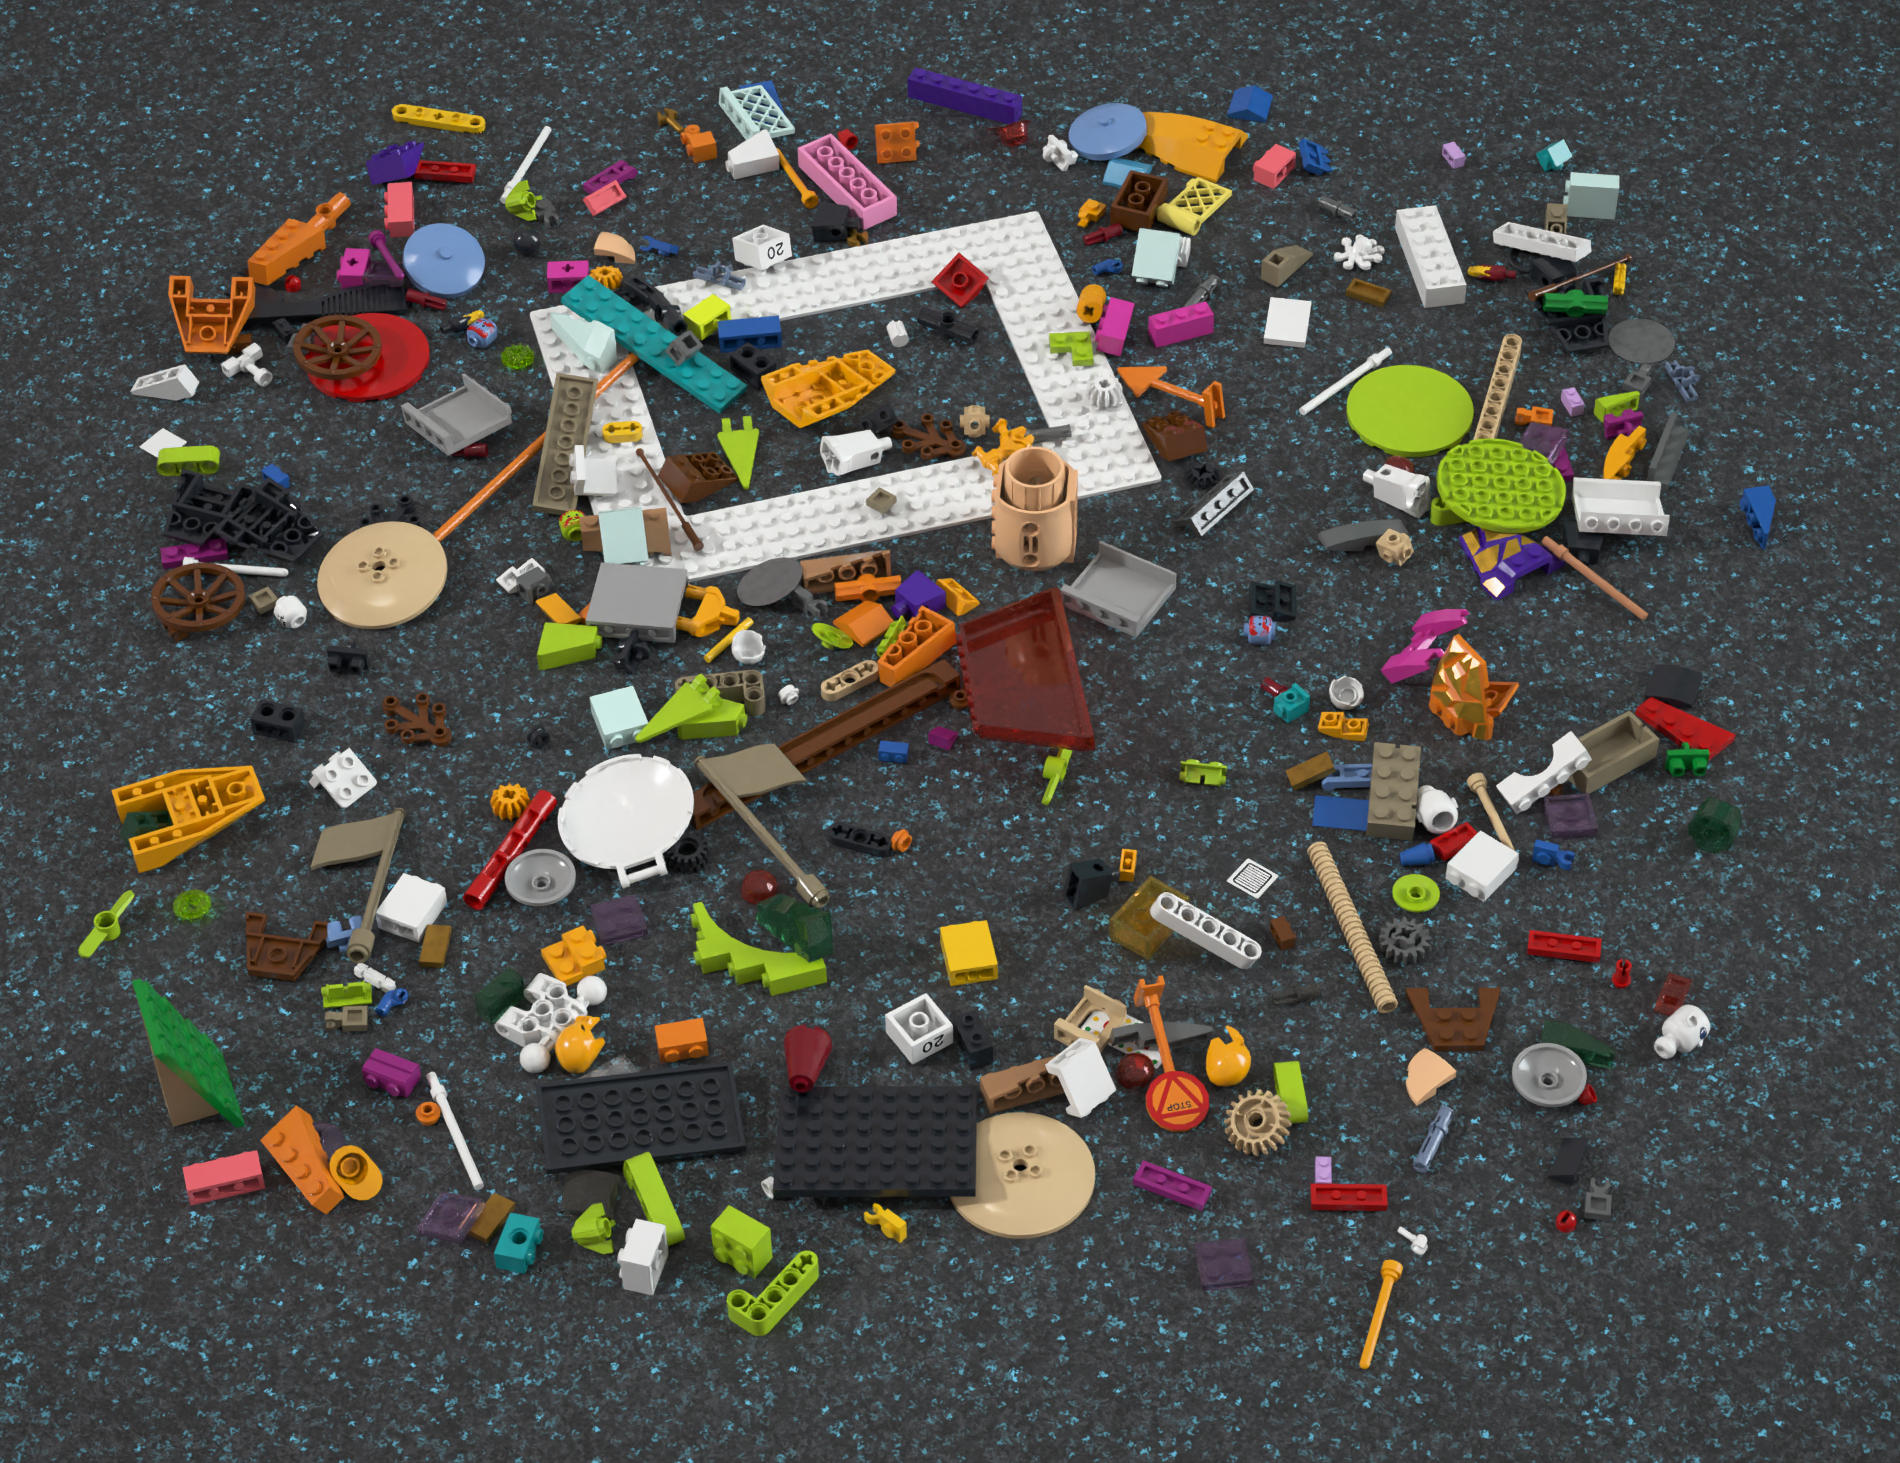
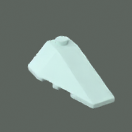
[550,312,617,374]

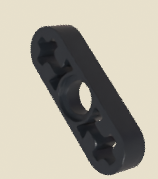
[828,822,892,858]

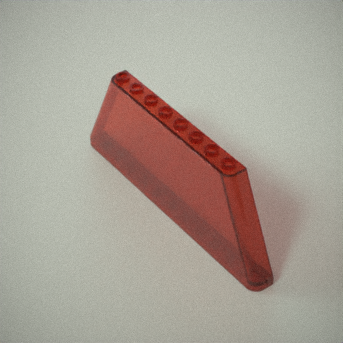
[955,587,1095,752]

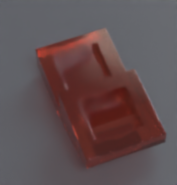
[1654,972,1692,1016]

